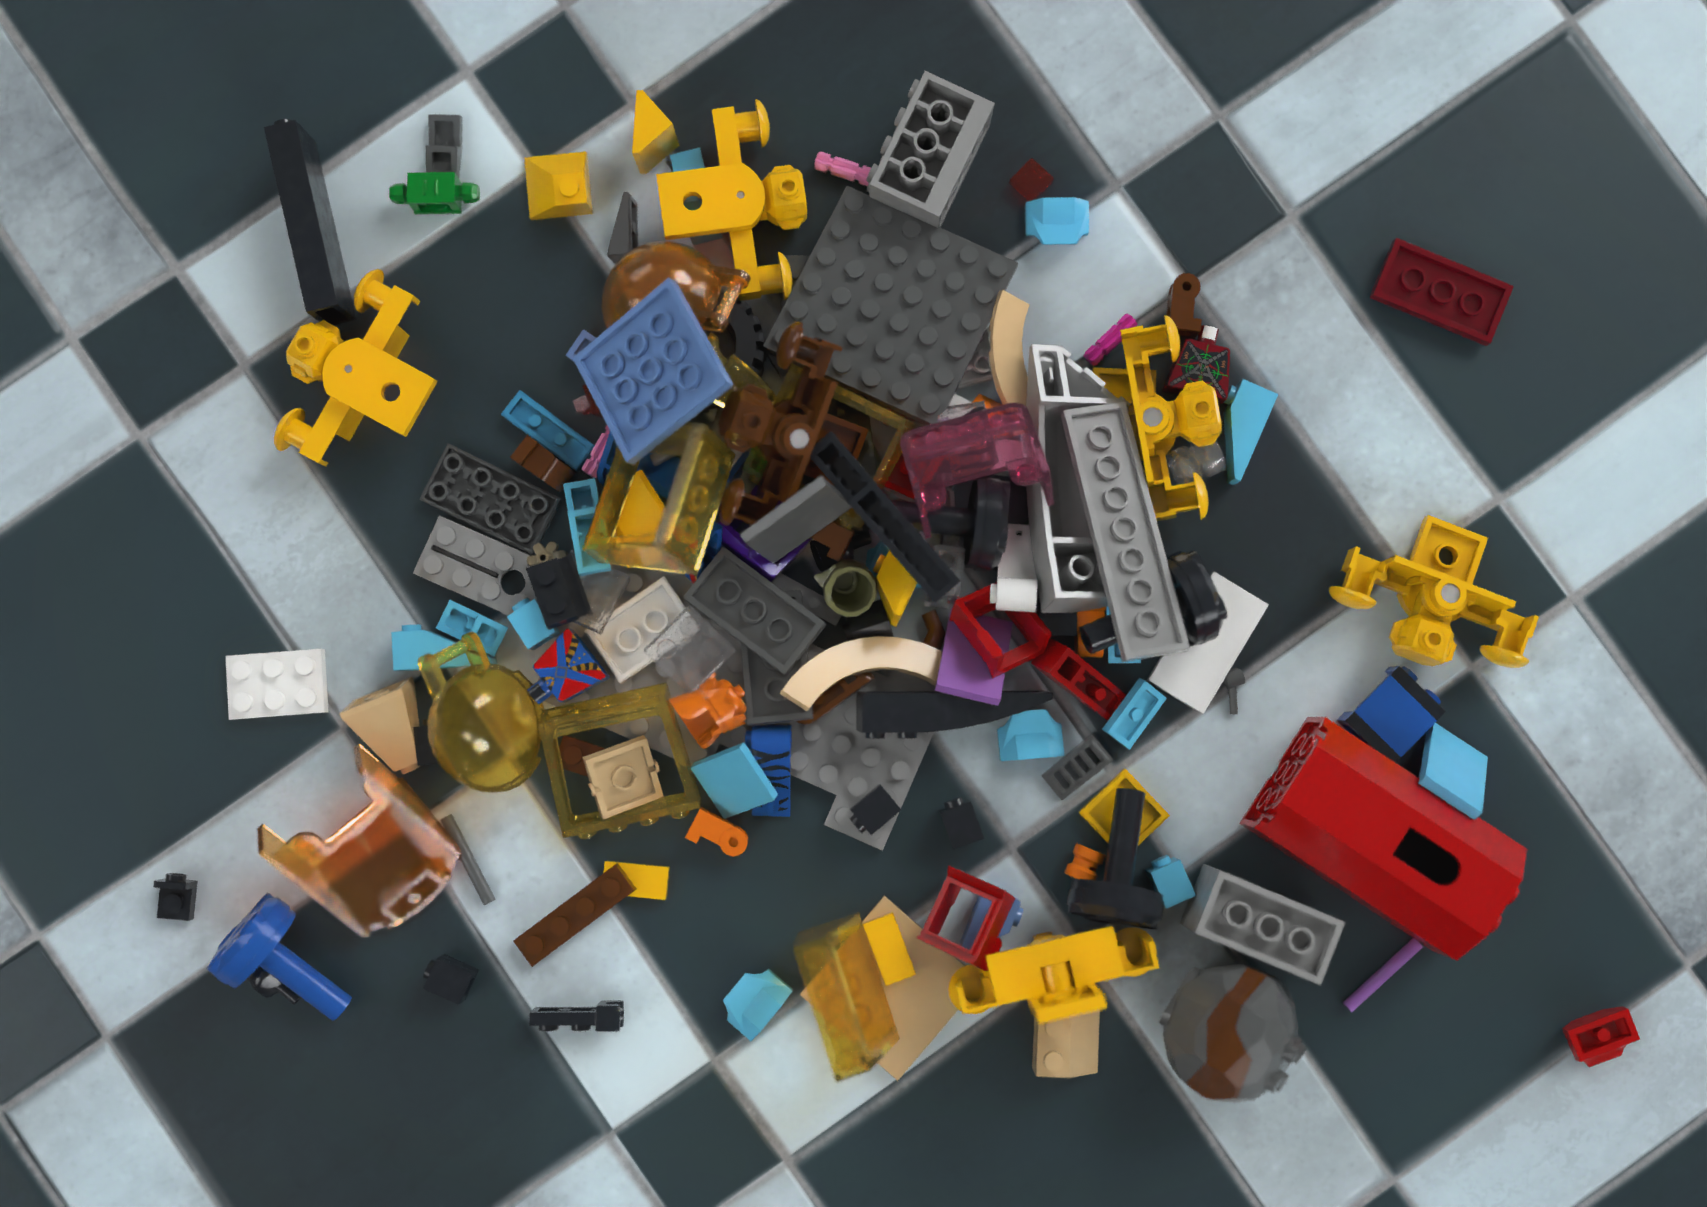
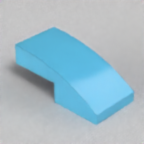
[436,600,508,656]

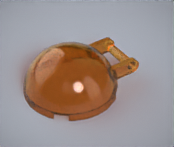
[602,240,751,332]

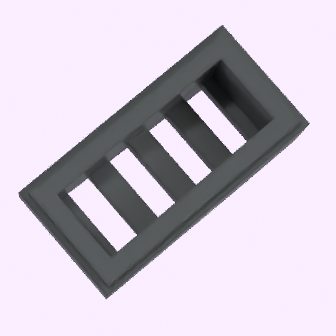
[1041,735,1113,800]

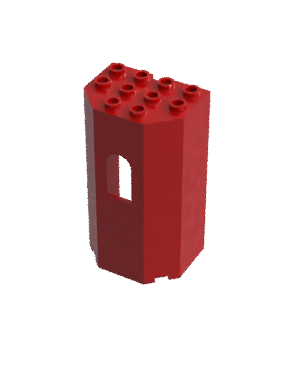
[1239,717,1527,961]

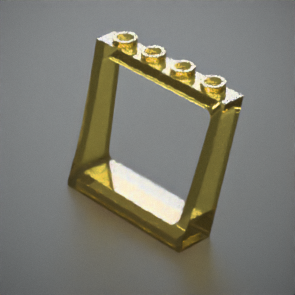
[538,682,701,839]

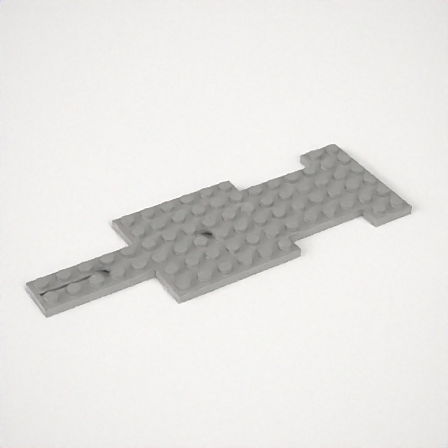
[413,516,935,851]

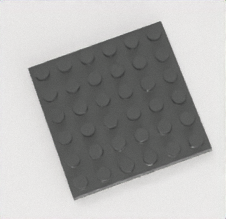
[763,186,1018,430]

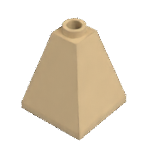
[339,676,420,774]

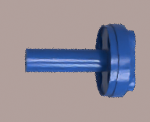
[207,893,352,1021]

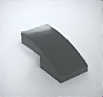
[426,114,462,178]

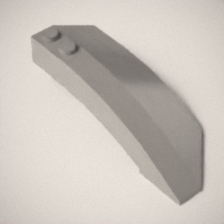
[1025,344,1131,613]

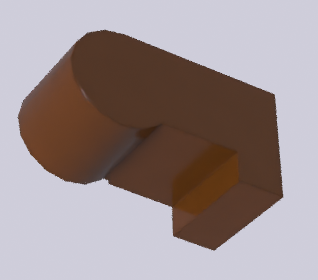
[1166,273,1202,339]
[510,435,576,493]
[809,521,856,562]

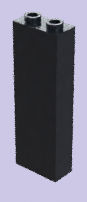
[264,119,357,325]

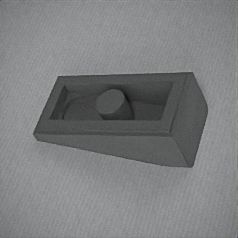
[607,192,639,264]

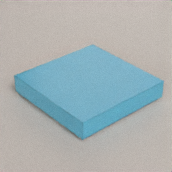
[690,742,778,819]

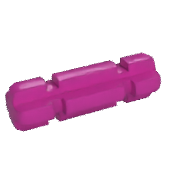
[1084,314,1137,366]

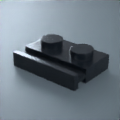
[526,553,593,630]

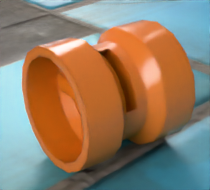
[1064,843,1106,880]

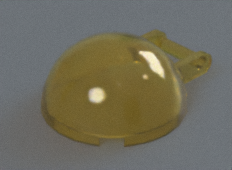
[418,631,547,793]

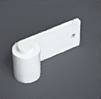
[990,524,1037,612]

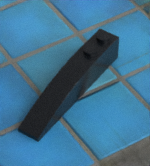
[856,691,1053,739]

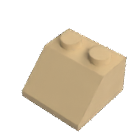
[1032,1010,1100,1078]

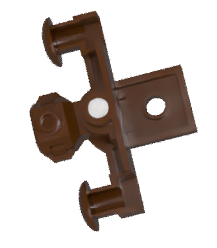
[718,322,869,526]

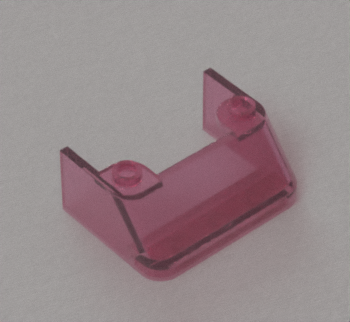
[900,403,1055,539]

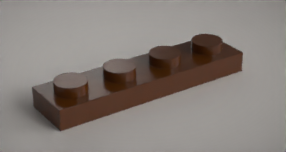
[513,863,636,967]

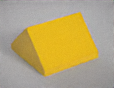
[632,90,679,174]

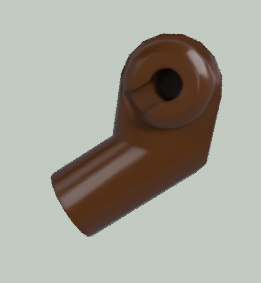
[921,609,945,650]

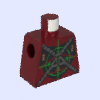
[1162,325,1230,405]

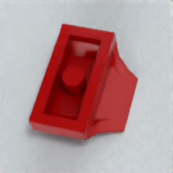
[1562,1006,1640,1067]

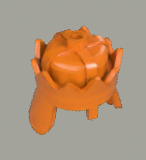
[668,671,747,749]

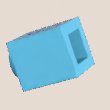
[507,598,560,651]
[1145,855,1196,909]

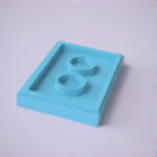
[1418,723,1488,820]

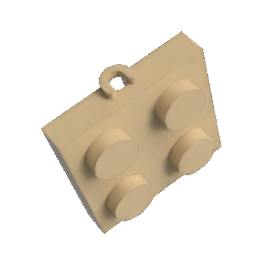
[582,735,664,819]

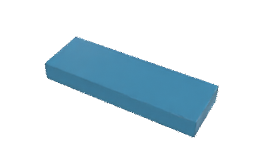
[501,390,595,472]

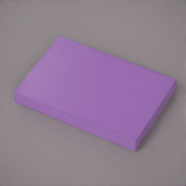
[935,607,1013,706]

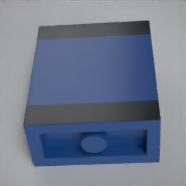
[1336,666,1446,763]

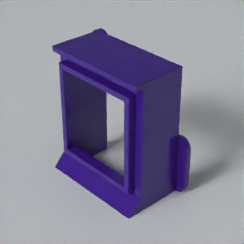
[718,482,812,583]

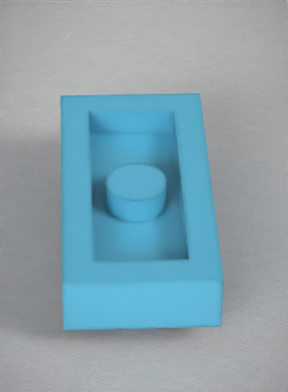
[1102,678,1167,750]

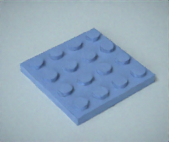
[573,278,733,465]

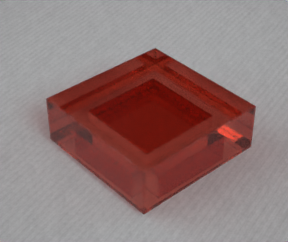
[1009,158,1054,201]

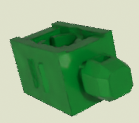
[389,172,480,215]

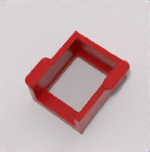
[949,582,1052,679]
[916,865,1015,972]

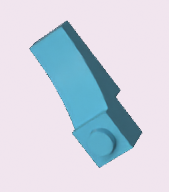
[563,478,612,576]

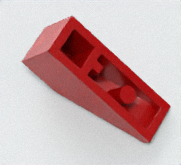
[1031,638,1126,721]

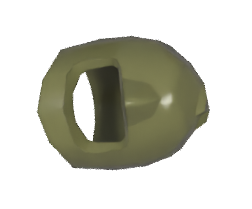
[814,559,877,617]

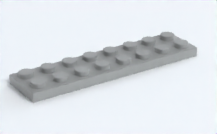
[1061,401,1190,662]

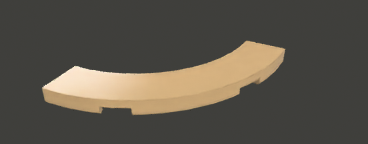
[989,290,1030,434]
[780,636,942,711]

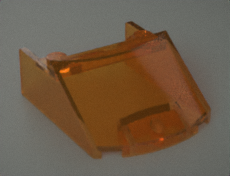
[257,743,462,938]

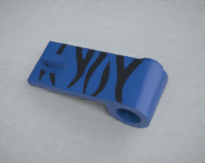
[745,724,792,817]

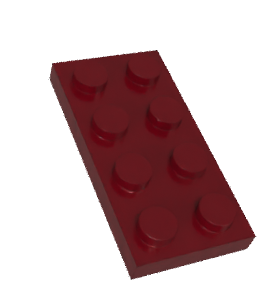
[1369,238,1514,346]

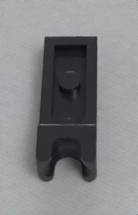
[529,1000,624,1032]

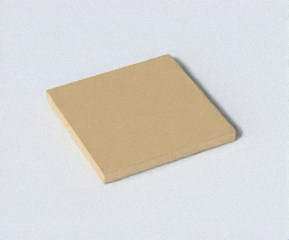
[800,895,965,1081]

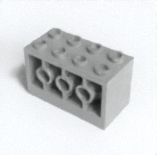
[866,71,995,228]
[1180,863,1345,985]

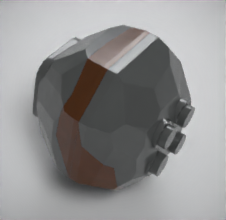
[1159,964,1307,1103]

